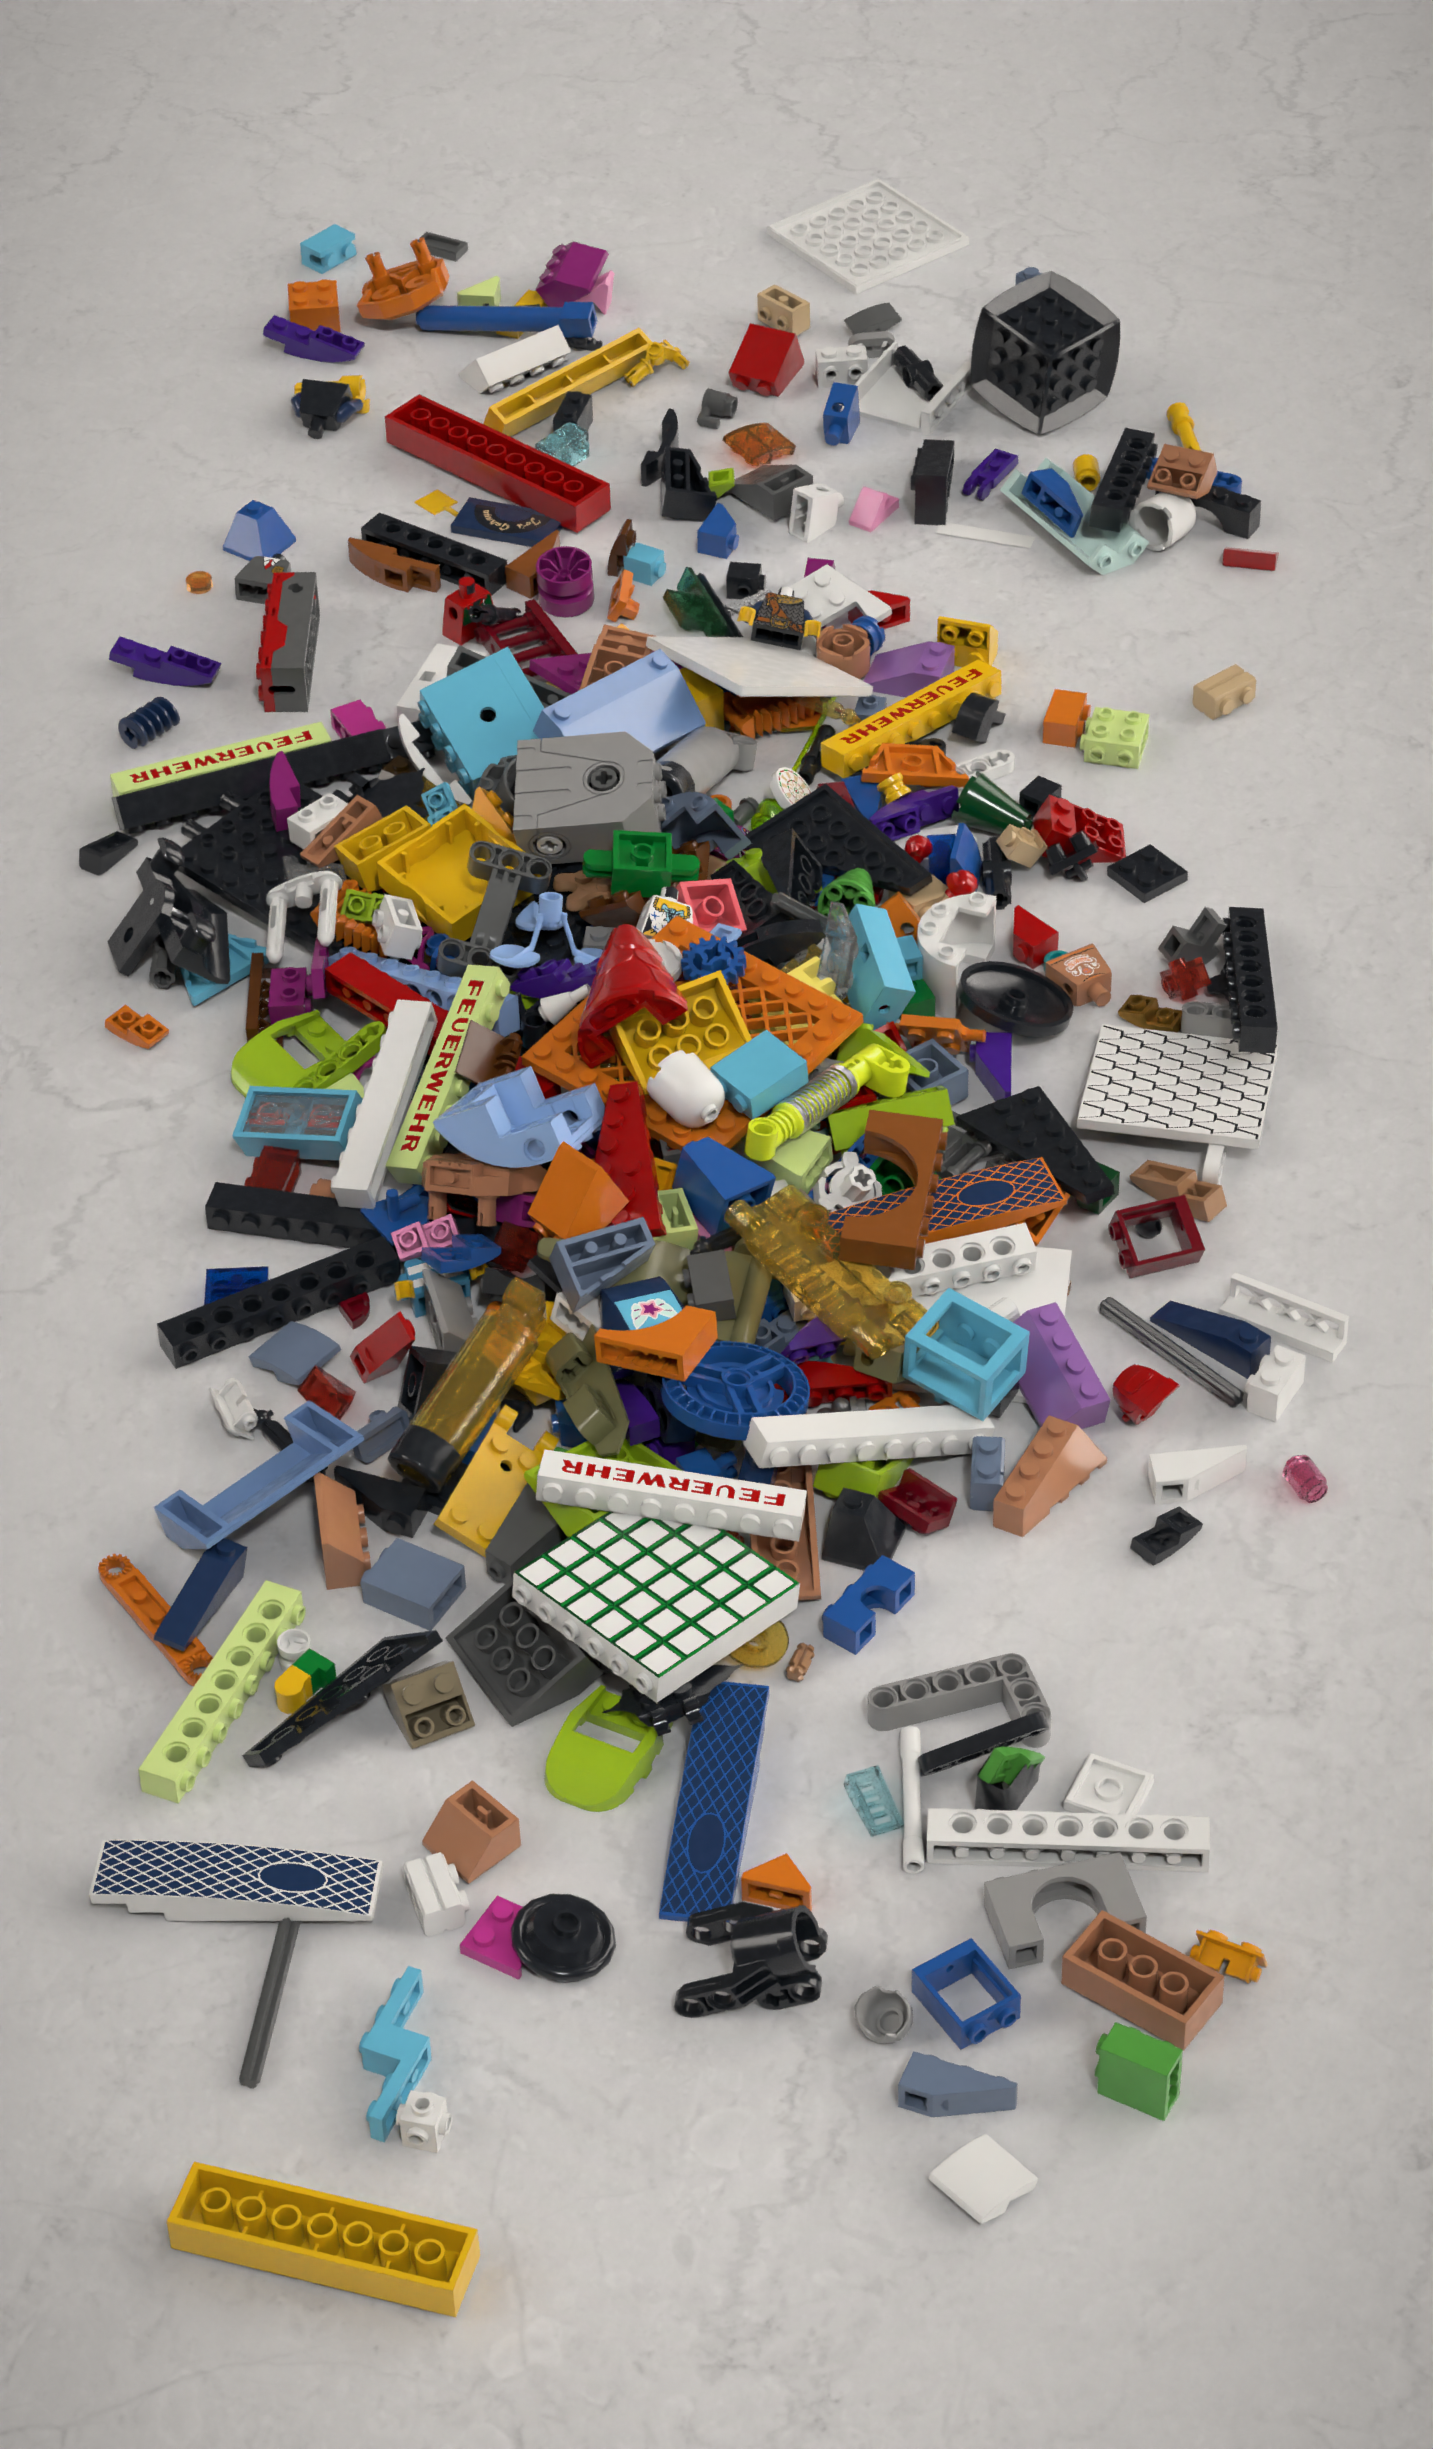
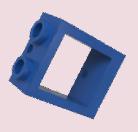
[912,1938,1021,2050]

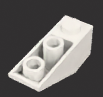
[1148,1445,1247,1505]

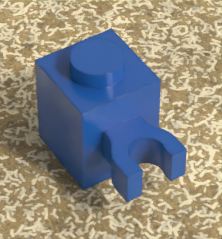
[676,1447,738,1479]

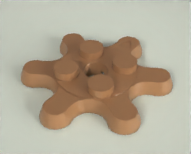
[553,863,611,911]

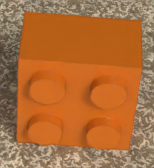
[288,279,341,332]

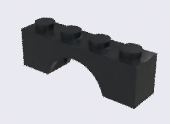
[1155,485,1261,539]

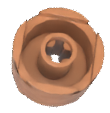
[816,624,870,679]

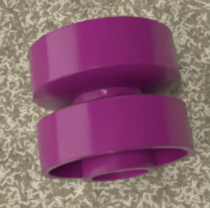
[536,546,594,617]

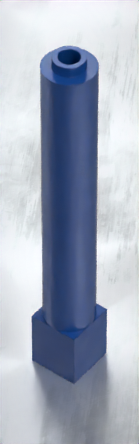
[416,302,598,338]

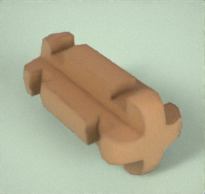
[786,1643,815,1682]

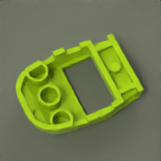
[231,1010,358,1098]
[544,1685,673,1812]

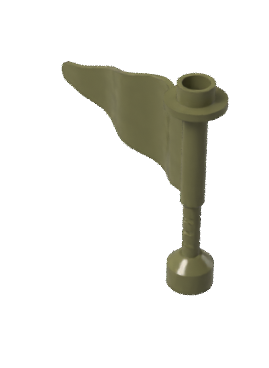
[537,1230,796,1452]

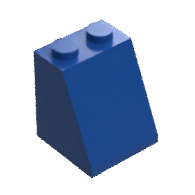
[672,1137,776,1235]

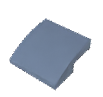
[249,1321,341,1385]

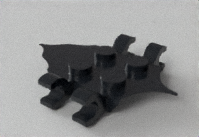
[332,768,428,822]
[602,1664,744,1736]

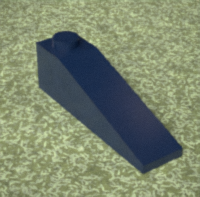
[1150,1300,1271,1379]
[154,1538,248,1652]

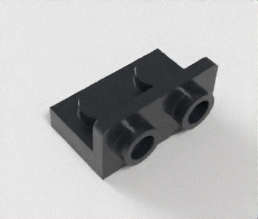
[382,720,438,764]

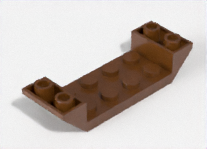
[579,840,710,928]

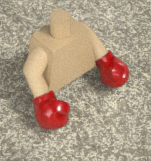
[888,835,977,927]

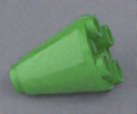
[818,868,875,925]

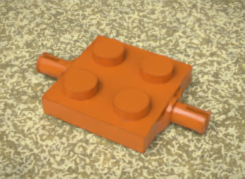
[886,1014,986,1055]

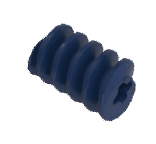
[118,697,180,749]

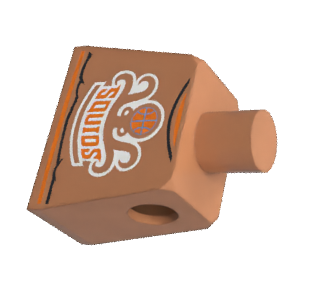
[1045,943,1112,1007]

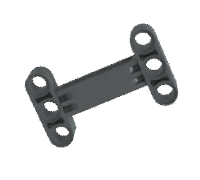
[436,841,552,991]

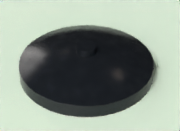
[957,961,1074,1037]

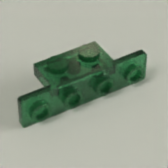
[663,567,727,637]

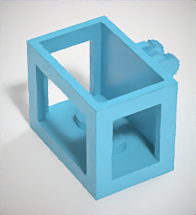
[902,1288,1030,1421]

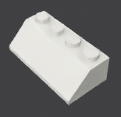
[458,325,571,393]

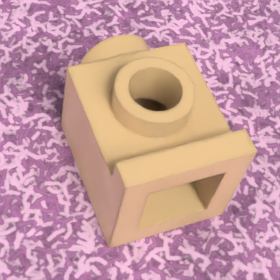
[996,824,1048,868]

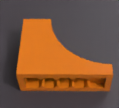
[594,1305,718,1382]

